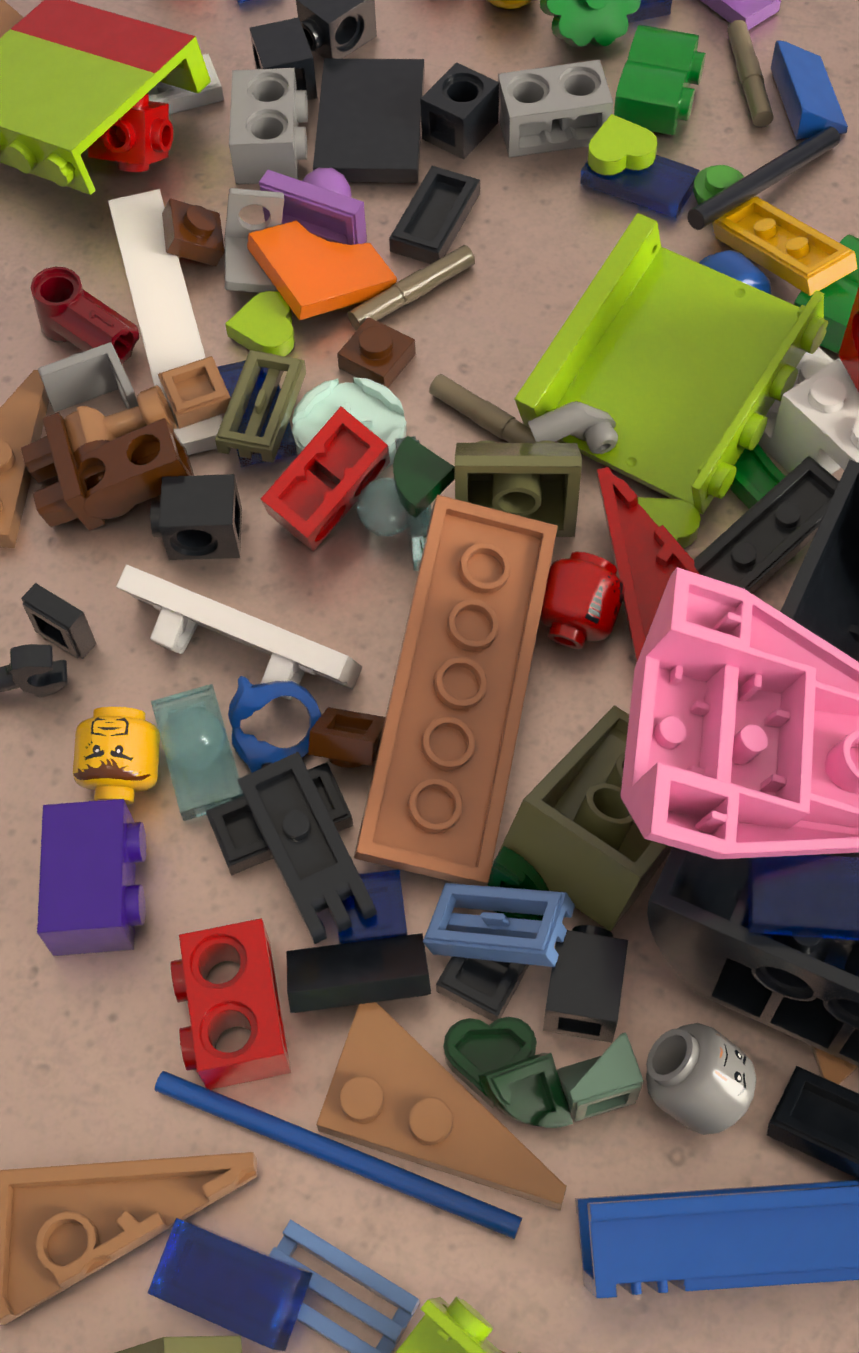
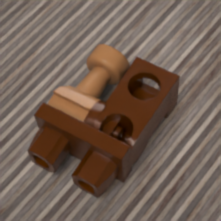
[21,385,194,531]

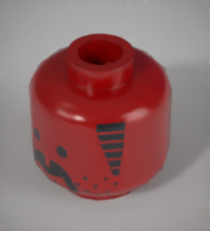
[540,551,625,649]

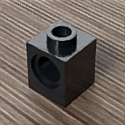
[296,0,377,59]
[250,17,318,100]
[420,62,499,159]
[150,474,242,560]
[543,925,628,1043]

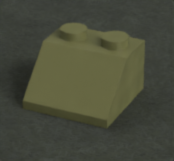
[455,440,582,537]

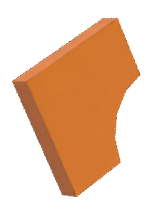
[247,220,397,321]

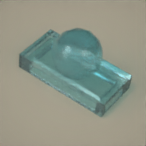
[357,436,432,571]
[151,684,243,821]

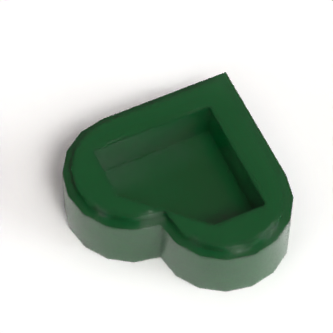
[443,1017,537,1108]

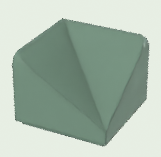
[557,1032,644,1122]

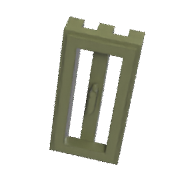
[215,350,306,463]

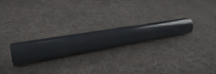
[687,126,840,230]

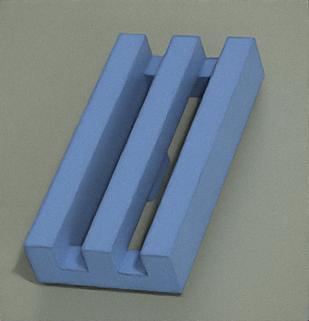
[423,883,575,967]
[249,1219,420,1353]

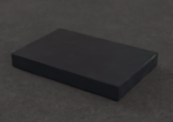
[313,58,425,183]

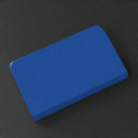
[770,40,848,140]

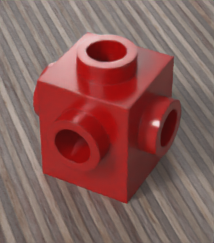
[88,93,173,172]

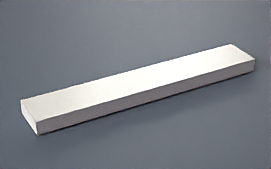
[108,189,223,455]

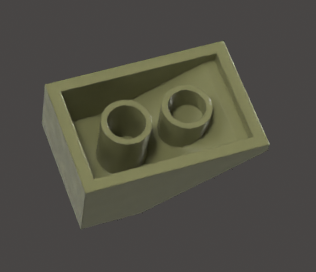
[498,705,673,932]

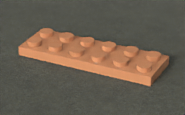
[353,495,558,886]

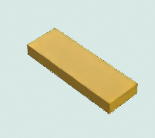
[712,196,858,296]

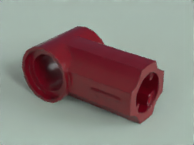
[30,266,139,364]

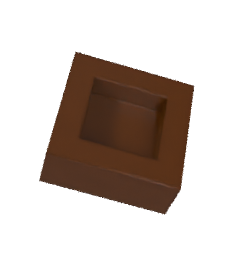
[162,198,225,267]
[337,317,416,388]
[308,707,385,768]

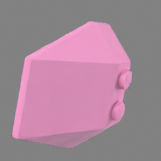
[620,567,859,859]

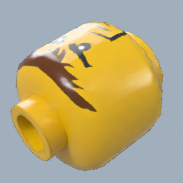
[73,707,160,804]

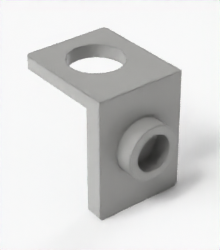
[224,188,284,293]
[38,342,138,412]

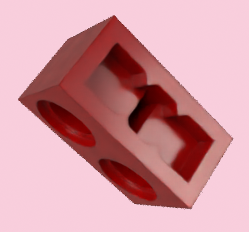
[261,406,390,552]
[171,918,291,1090]

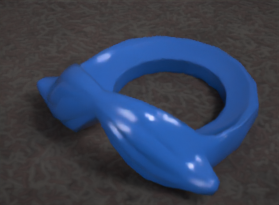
[228,676,321,773]

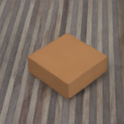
[158,356,231,429]

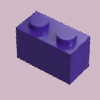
[37,799,146,956]

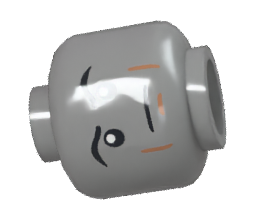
[646,1023,756,1135]

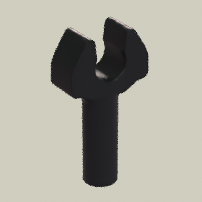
[0,644,68,697]

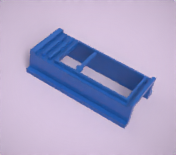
[575,1180,859,1298]

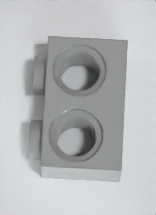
[498,59,613,158]
[229,68,308,184]

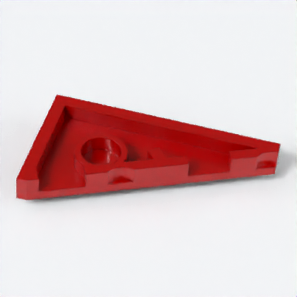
[597,467,701,663]

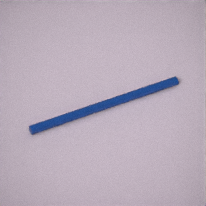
[155,1071,522,1239]

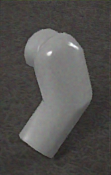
[528,401,618,454]

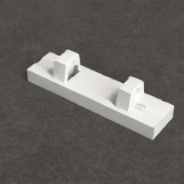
[116,564,362,700]

